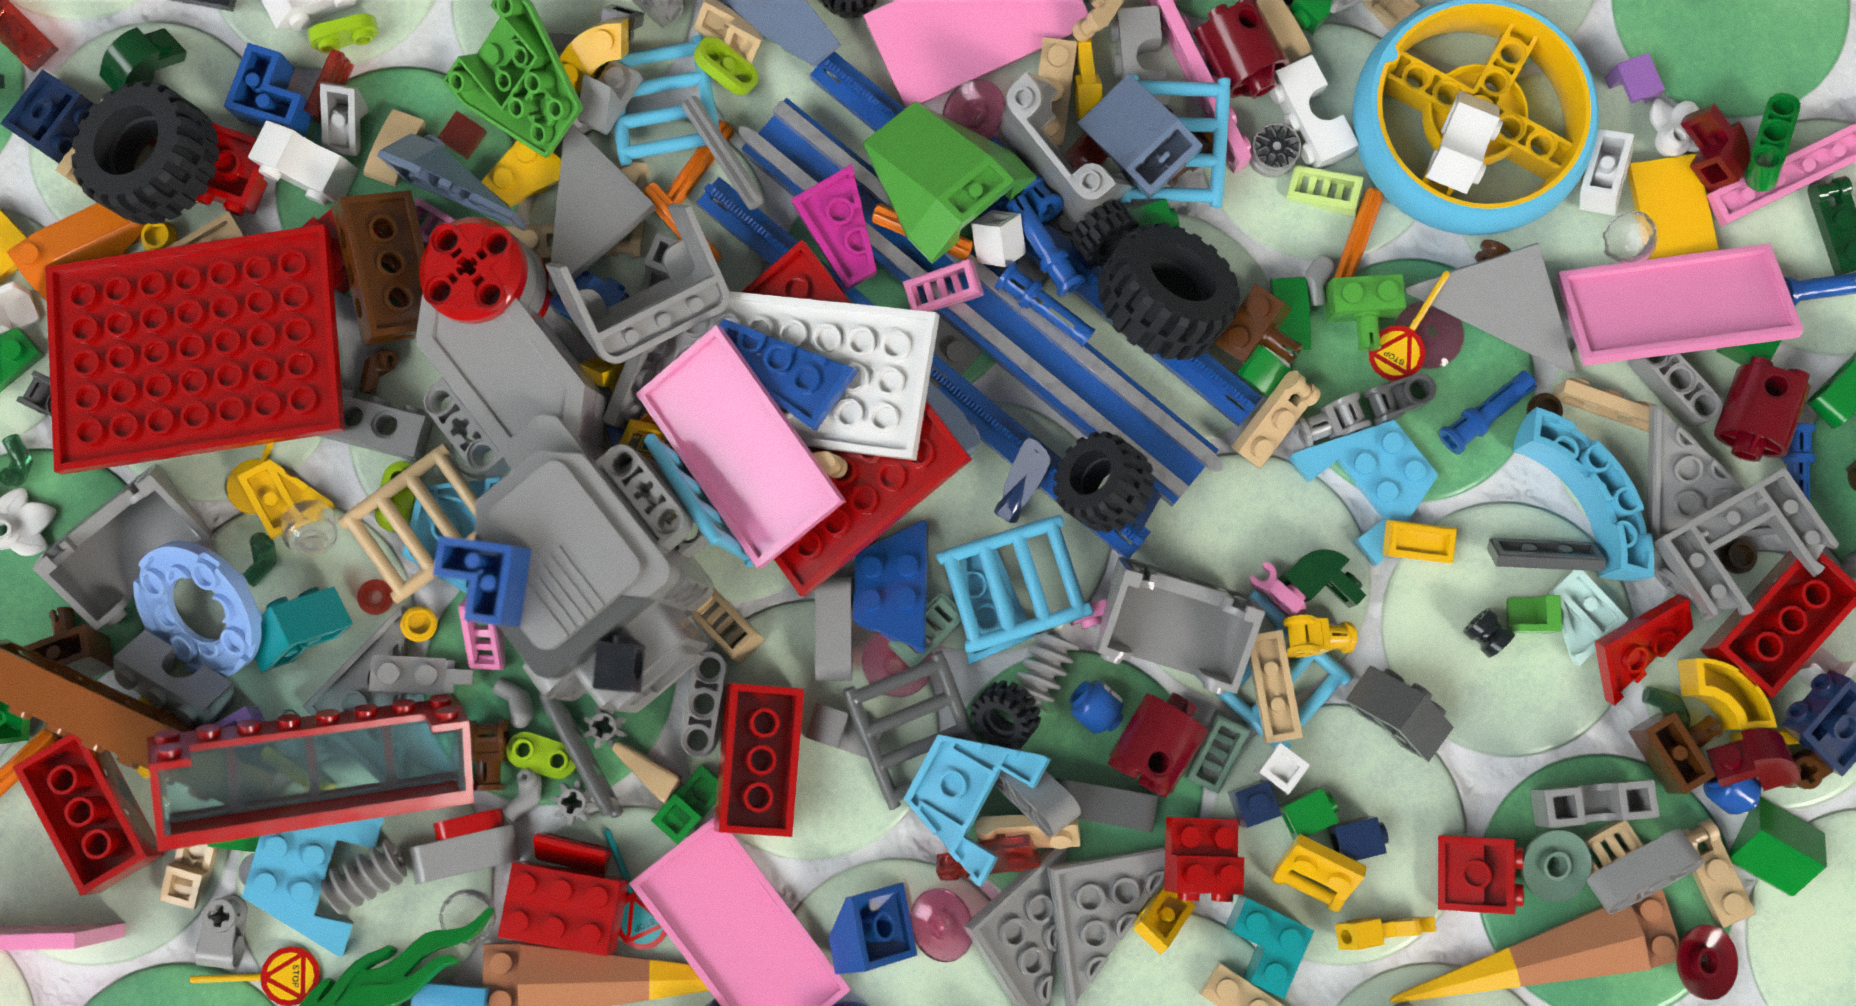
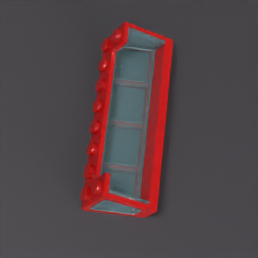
[147,694,474,852]

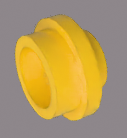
[141,222,178,251]
[400,606,437,642]

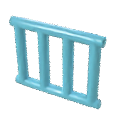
[605,35,719,166]
[1118,74,1231,209]
[644,434,754,567]
[936,514,1094,653]
[1195,589,1353,749]

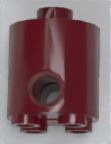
[1193,0,1289,99]
[1714,357,1811,462]
[1107,692,1209,799]

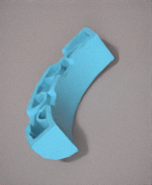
[1512,407,1654,581]

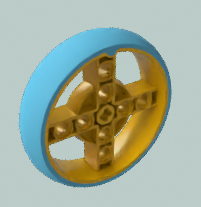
[1352,0,1599,235]

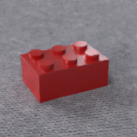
[498,860,629,956]

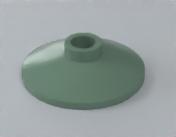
[1521,829,1592,902]

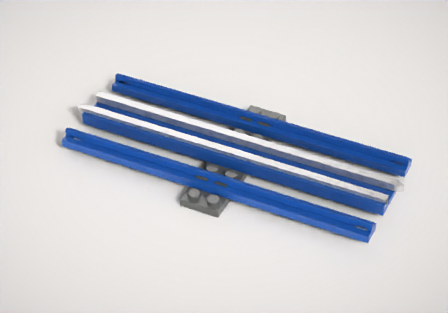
[696,51,1262,559]

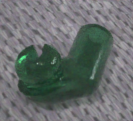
[0,434,33,487]
[242,532,277,587]
[1642,686,1691,729]

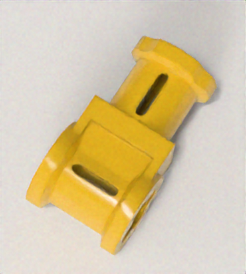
[1283,615,1357,658]

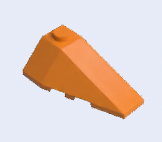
[7,203,147,301]

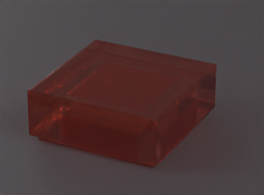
[437,110,487,160]

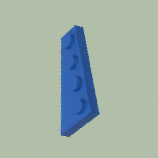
[719,319,859,431]

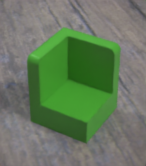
[1506,595,1562,634]

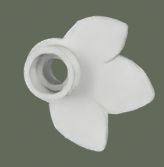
[1650,98,1700,158]
[0,488,57,556]

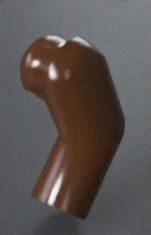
[358,349,399,395]

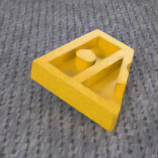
[481,140,561,207]
[237,459,336,540]

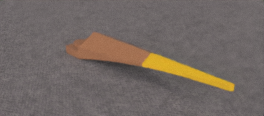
[1389,889,1680,1003]
[482,942,709,1006]

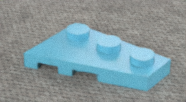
[960,548,1034,665]

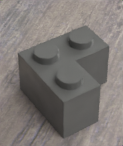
[1345,665,1454,762]

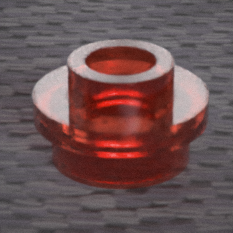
[357,579,394,615]

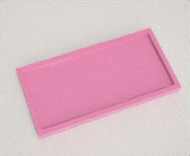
[863,0,1089,109]
[1556,243,1804,366]
[636,325,846,568]
[629,816,851,1006]
[0,923,125,951]

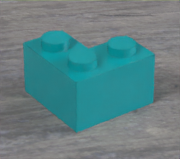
[254,586,353,673]
[1224,895,1315,999]

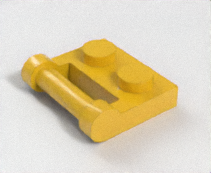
[1270,834,1367,913]

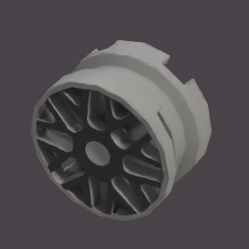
[1249,123,1301,178]

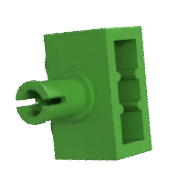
[1324,274,1406,351]

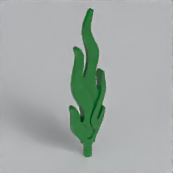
[300,907,494,1006]

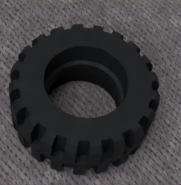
[71,81,219,225]
[1097,223,1240,360]

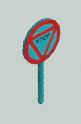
[604,828,667,950]

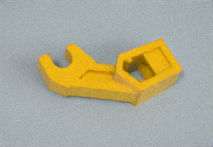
[1074,36,1102,119]
[1335,916,1436,950]

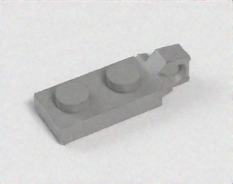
[369,655,474,695]

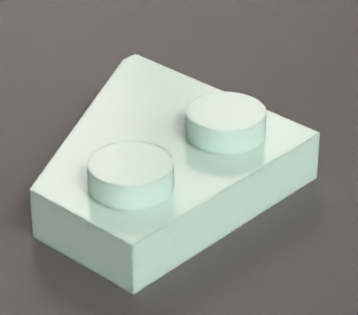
[1549,570,1629,666]

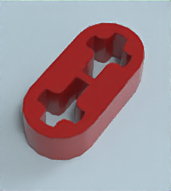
[433,808,505,841]

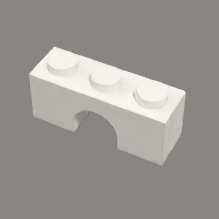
[1269,54,1359,169]

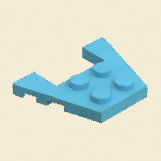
[1289,420,1438,566]
[402,477,502,594]
[904,734,1051,886]
[242,817,384,957]

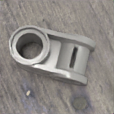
[195,895,248,969]

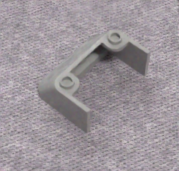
[545,203,730,364]

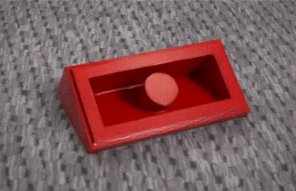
[533,832,611,874]

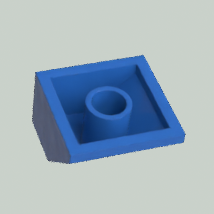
[829,883,917,974]

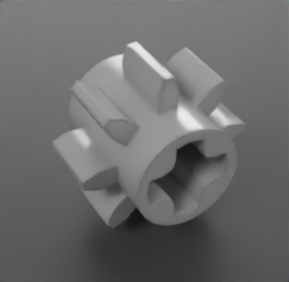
[583,706,628,749]
[551,779,597,825]

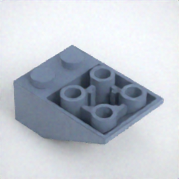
[1077,74,1203,200]

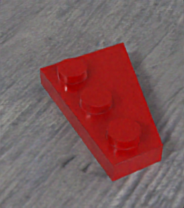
[1594,594,1694,705]

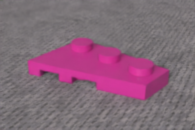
[791,164,877,292]

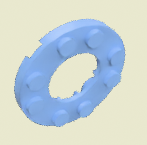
[133,541,262,677]

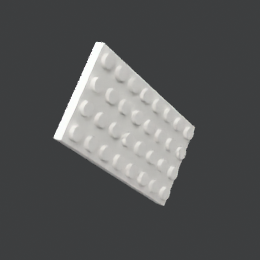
[645,291,940,461]

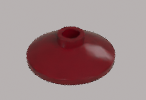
[1677,924,1738,1000]

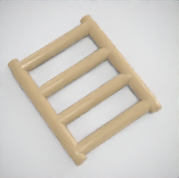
[337,443,479,604]

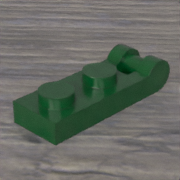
[1808,176,1856,275]

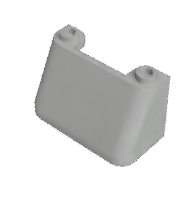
[1000,72,1134,224]
[32,464,214,631]
[1096,557,1265,695]

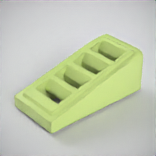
[1286,164,1364,217]

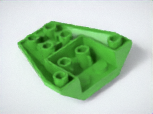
[443,0,583,158]
[863,101,1037,264]

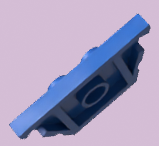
[853,520,929,653]

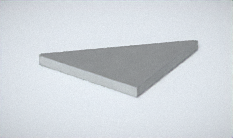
[548,124,656,297]
[1404,243,1576,373]
[1647,404,1776,541]
[302,605,408,782]
[1047,845,1165,1006]
[963,847,1071,1006]

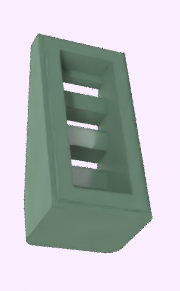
[887,592,962,668]
[1185,710,1251,794]

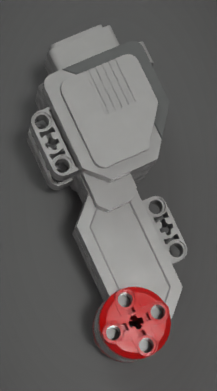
[415,217,714,713]

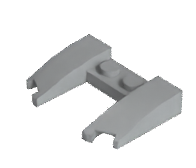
[1653,467,1839,617]

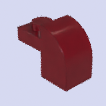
[1680,103,1750,192]
[1706,728,1801,791]

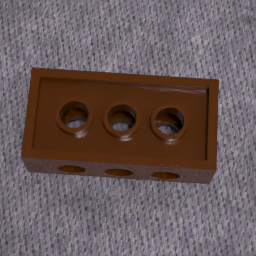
[332,190,425,346]

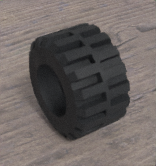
[1053,431,1155,533]

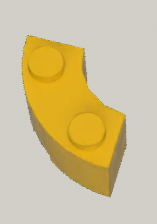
[560,18,629,92]
[1677,658,1777,730]

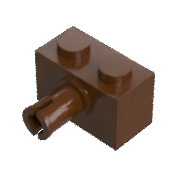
[1215,284,1303,364]
[24,607,114,678]
[1628,712,1723,795]

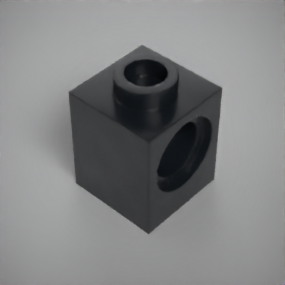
[592,635,645,693]

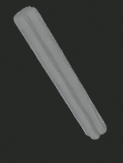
[682,96,764,210]

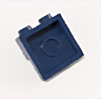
[0,69,94,163]
[1781,669,1856,777]

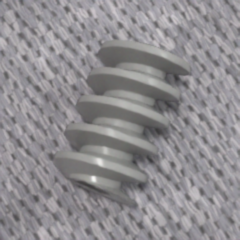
[1016,633,1080,713]
[321,840,407,915]

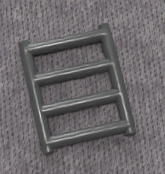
[842,650,978,810]
[539,693,624,818]

